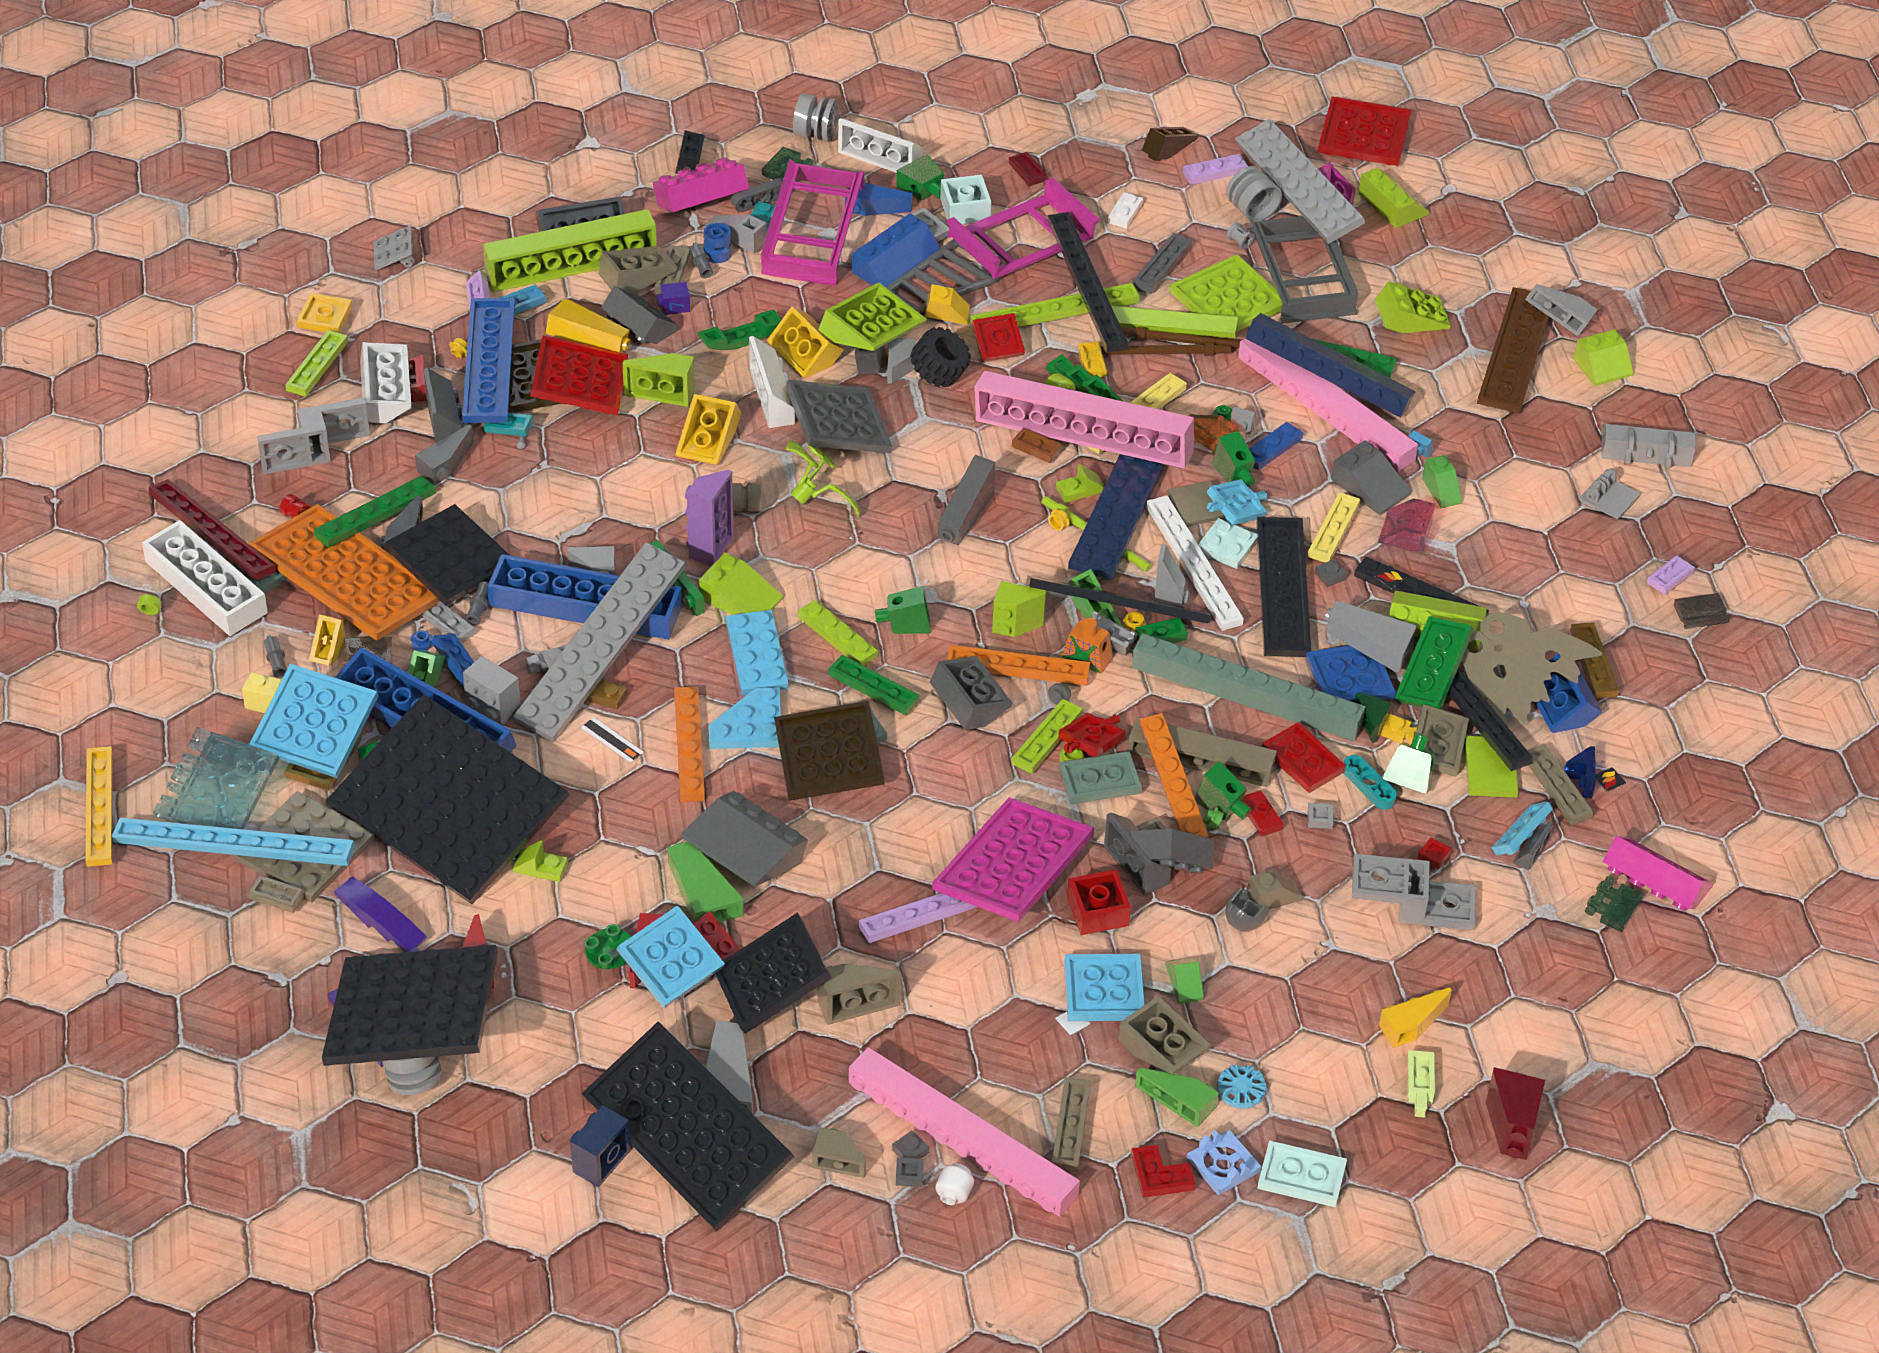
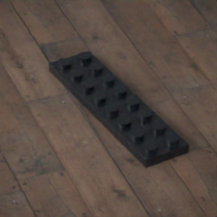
[1256,517,1311,657]

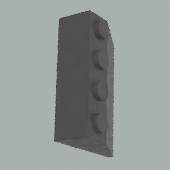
[680,790,808,887]

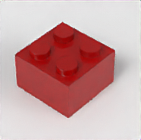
[1067,869,1131,935]

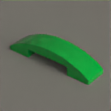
[698,309,782,350]

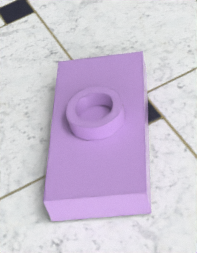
[1647,555,1695,595]

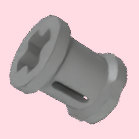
[1226,222,1255,249]

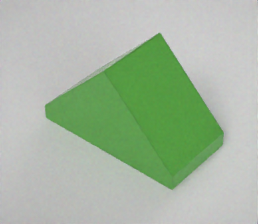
[1165,958,1204,1004]

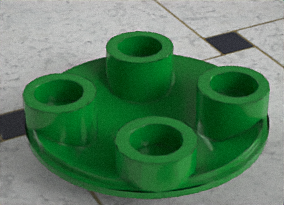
[584,924,632,969]

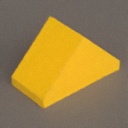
[309,614,346,666]

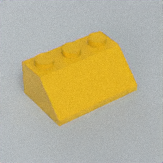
[767,306,844,378]

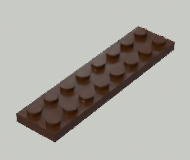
[1477,287,1549,414]

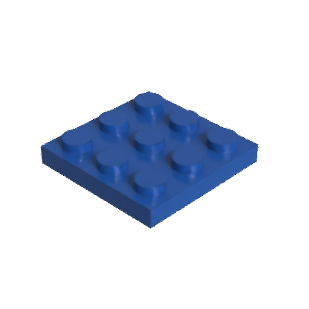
[1306,645,1396,702]

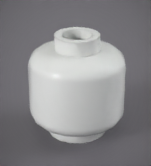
[935,1163,974,1205]

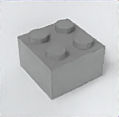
[463,656,521,726]

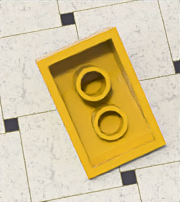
[675,394,742,465]

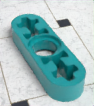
[1343,755,1397,810]

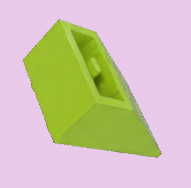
[1374,281,1451,333]

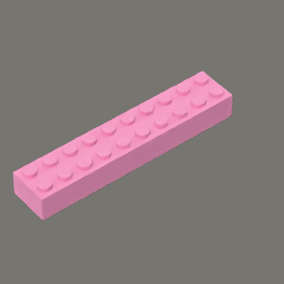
[974,371,1194,469]

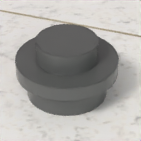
[1048,683,1071,705]

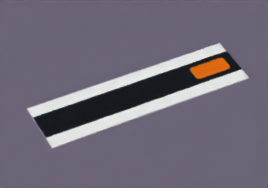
[580,717,643,763]

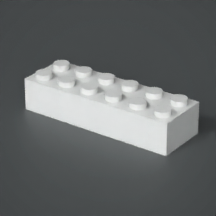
[142,520,268,636]

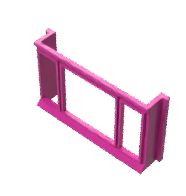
[761,159,865,286]
[947,177,1099,279]

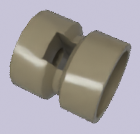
[732,483,761,512]

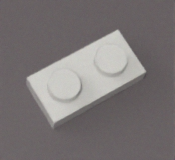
[1108,192,1143,229]

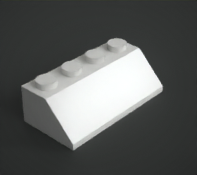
[838,118,923,173]
[749,336,796,428]
[360,342,411,423]

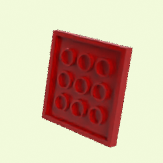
[1318,96,1412,166]
[530,335,629,416]

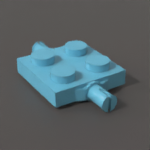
[1206,479,1267,525]

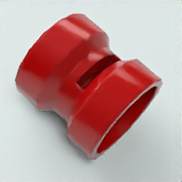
[279,494,311,519]

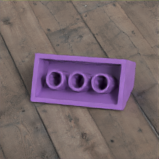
[685,470,734,565]

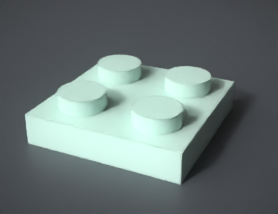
[1198,518,1258,569]

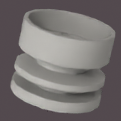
[793,93,838,142]
[1226,166,1282,222]
[382,1056,442,1095]

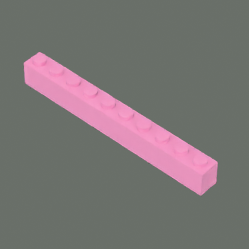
[1238,339,1418,472]
[849,1047,1080,1217]

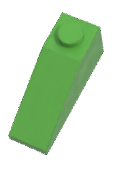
[1068,569,1123,627]
[1135,1068,1219,1127]

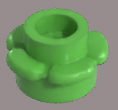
[1203,807,1224,831]

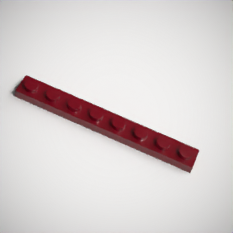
[149,479,275,581]

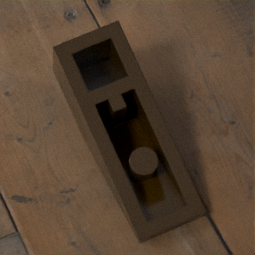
[1142,126,1199,161]

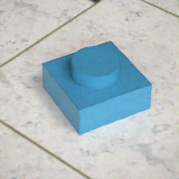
[1409,430,1433,458]

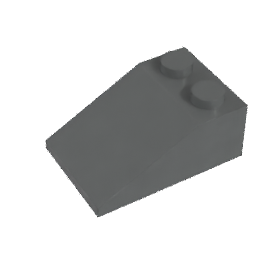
[1331,440,1411,515]

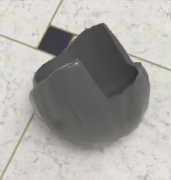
[1225,887,1269,932]

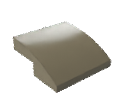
[1167,480,1225,527]

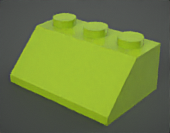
[1359,167,1429,228]

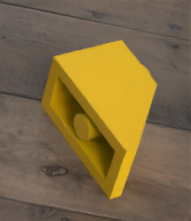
[925,284,970,325]

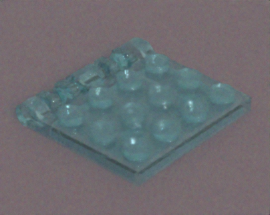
[153,727,280,830]

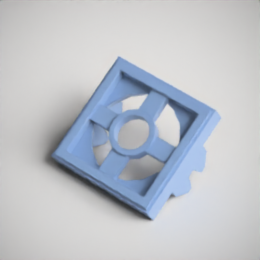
[1187,1130,1261,1196]

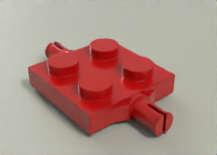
[1058,712,1126,757]

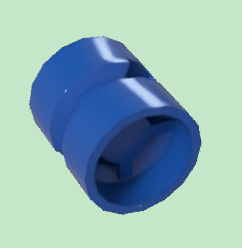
[703,223,731,263]

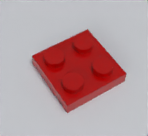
[971,313,1025,362]

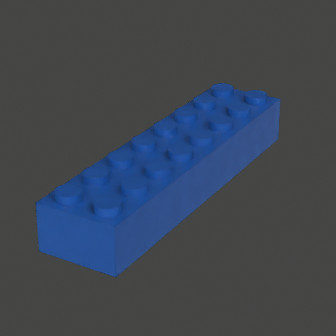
[487,554,682,640]
[335,647,517,752]

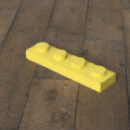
[1308,492,1360,562]

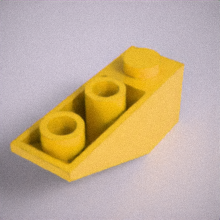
[1379,988,1452,1048]

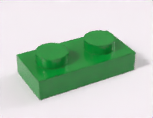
[1135,618,1188,643]

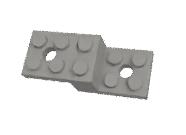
[257,397,370,475]
[1352,854,1476,930]

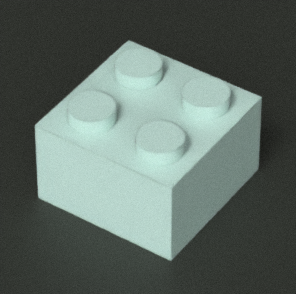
[940,175,991,224]

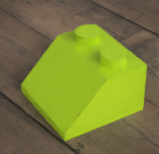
[1574,329,1633,386]
[992,581,1046,637]

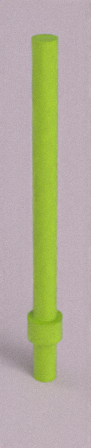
[1041,496,1152,572]

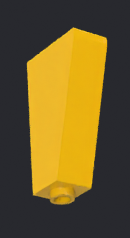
[545,298,630,353]

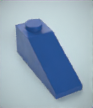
[845,183,913,216]

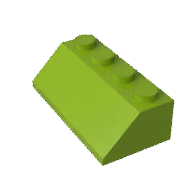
[1389,590,1487,652]

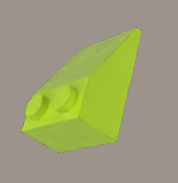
[622,353,695,407]
[699,552,783,615]

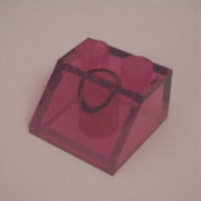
[1378,498,1436,553]

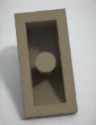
[1247,870,1303,910]
[812,1127,866,1178]

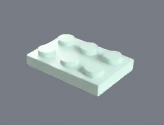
[1257,1141,1347,1207]

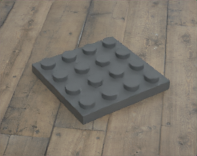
[785,380,893,453]

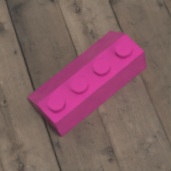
[1603,836,1714,911]

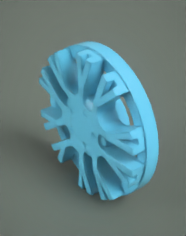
[1217,1064,1266,1109]

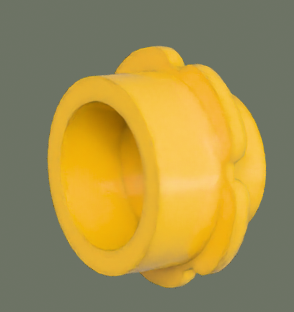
[449,338,468,358]
[1048,509,1070,531]
[1123,612,1146,632]

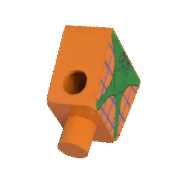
[1062,618,1112,674]

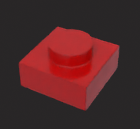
[1417,837,1452,870]

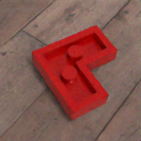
[1131,1145,1195,1198]

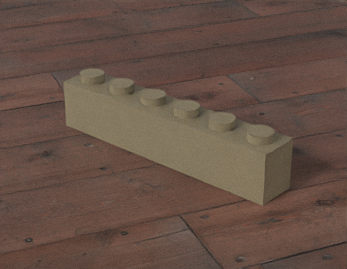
[1128,717,1277,787]

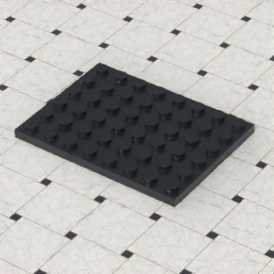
[326,694,570,904]

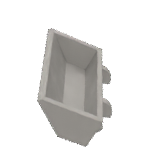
[1601,424,1696,469]

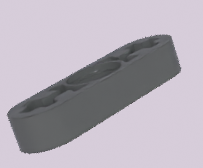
[731,178,783,212]

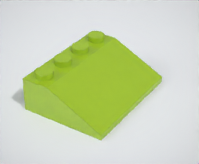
[818,282,927,351]

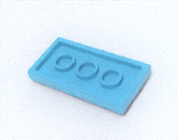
[726,610,788,695]

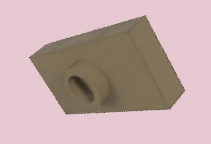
[248,875,305,913]

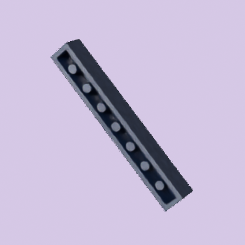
[1245,313,1416,418]

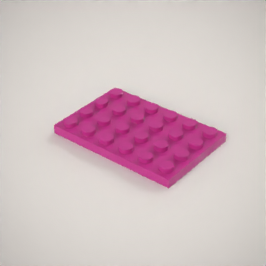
[932,797,1094,922]

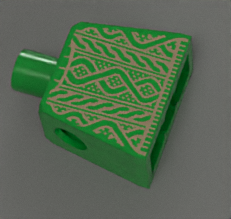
[896,154,944,200]
[1212,430,1255,487]
[1195,762,1252,820]

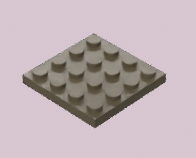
[234,791,375,903]

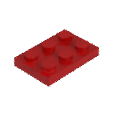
[1262,722,1346,793]

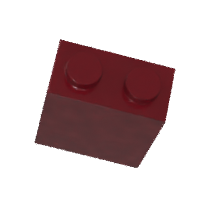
[1486,1067,1545,1160]

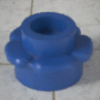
[410,630,433,651]

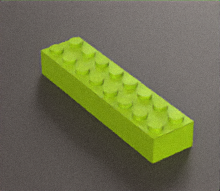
[483,209,657,293]

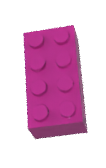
[652,157,749,212]

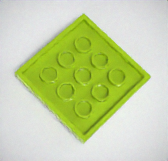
[1169,254,1282,338]

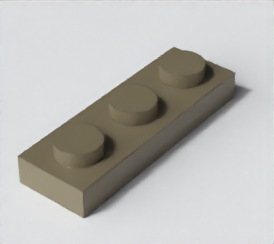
[655,245,691,294]

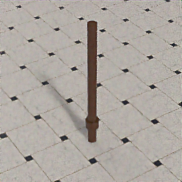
[1121,326,1242,349]
[1100,343,1231,356]

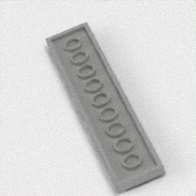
[1235,119,1365,244]
[513,542,686,742]

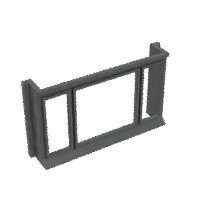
[1249,216,1358,324]

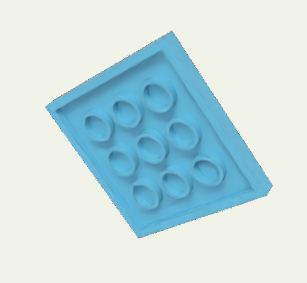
[248,664,379,778]

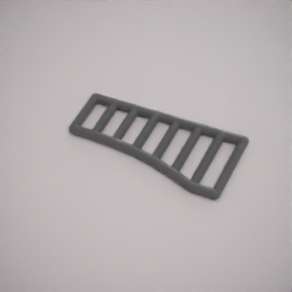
[886,239,1005,315]

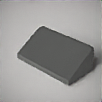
[1513,821,1553,870]

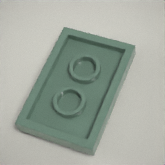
[1059,751,1142,805]

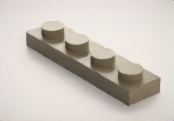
[1527,744,1593,825]
[1052,1077,1091,1172]

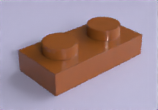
[1012,427,1062,463]

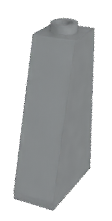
[1325,600,1417,673]
[706,1021,753,1114]

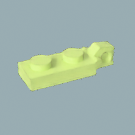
[1407,1050,1435,1118]

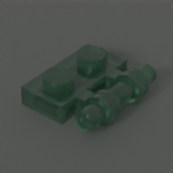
[762,146,813,182]
[1585,876,1645,932]

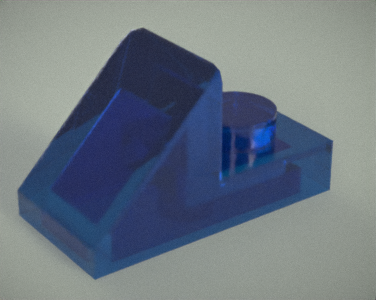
[1564,746,1596,799]

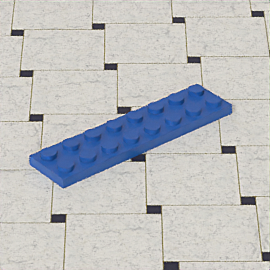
[462,298,515,423]

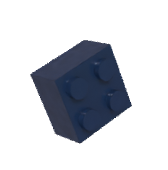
[570,1105,630,1187]

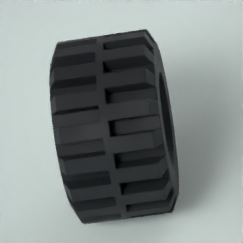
[910,327,971,387]

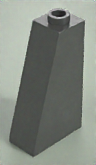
[938,455,996,546]

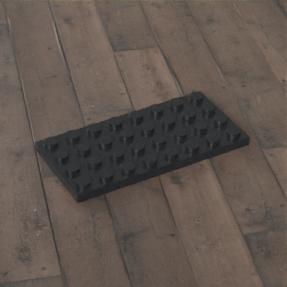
[581,1021,795,1232]

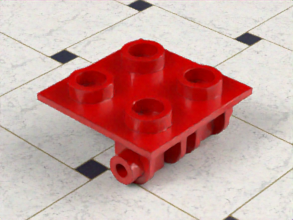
[693,911,741,961]

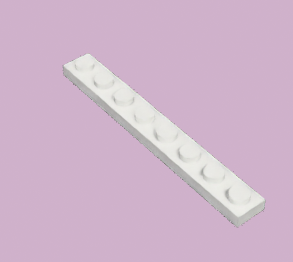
[1146,496,1244,631]

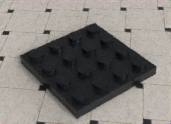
[384,504,511,606]
[715,912,832,1034]

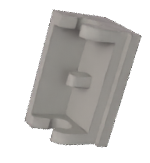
[1092,611,1137,656]

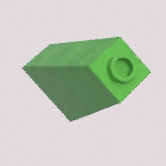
[667,842,743,924]

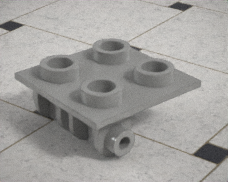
[374,225,414,271]
[1579,468,1641,519]

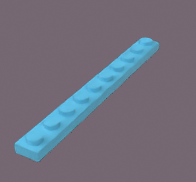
[111,818,356,866]

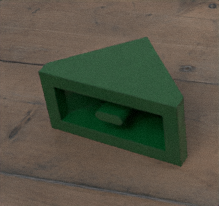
[1354,692,1392,743]

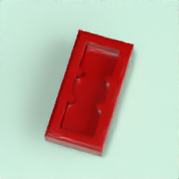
[1243,790,1284,837]

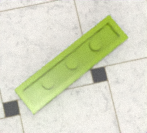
[285,330,348,397]
[798,600,878,666]
[1012,699,1083,774]

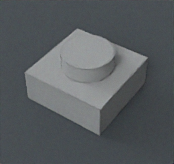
[1230,407,1255,434]
[1307,803,1333,829]

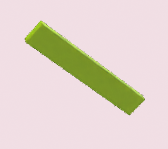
[1112,306,1239,338]

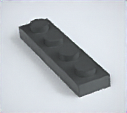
[1133,233,1192,294]

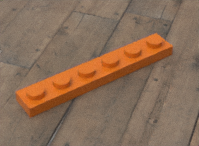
[947,645,1090,686]
[674,686,705,802]
[1139,713,1208,838]

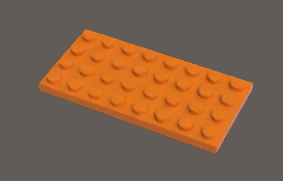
[248,504,440,641]

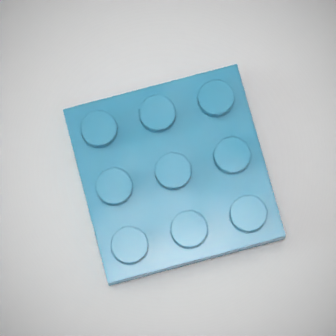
[617,905,725,1008]
[1064,954,1144,1021]

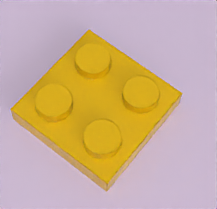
[296,293,353,333]

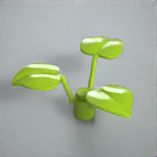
[786,440,860,518]

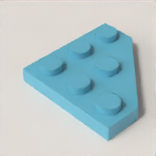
[709,687,781,749]

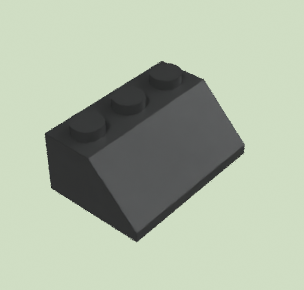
[601,286,681,344]
[423,368,465,443]
[930,656,1013,730]
[1104,813,1172,896]
[1131,828,1214,874]

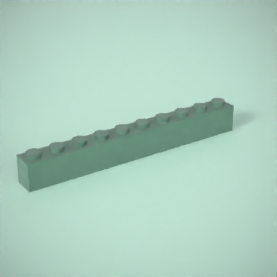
[1132,633,1366,742]

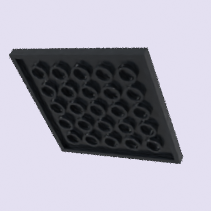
[322,945,498,1066]

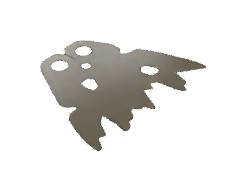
[1462,612,1602,726]

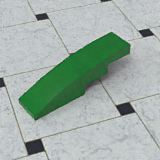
[1045,354,1124,402]

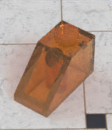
[1188,414,1238,454]

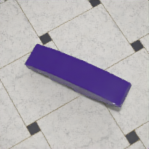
[334,876,427,952]

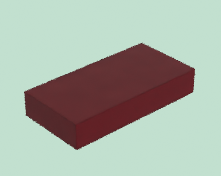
[1009,151,1047,187]

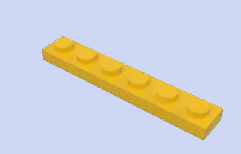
[86,746,113,867]

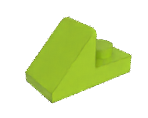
[1056,464,1104,503]
[513,840,568,882]

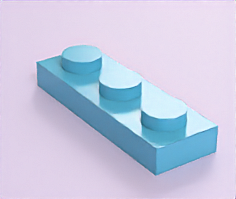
[1491,802,1553,855]

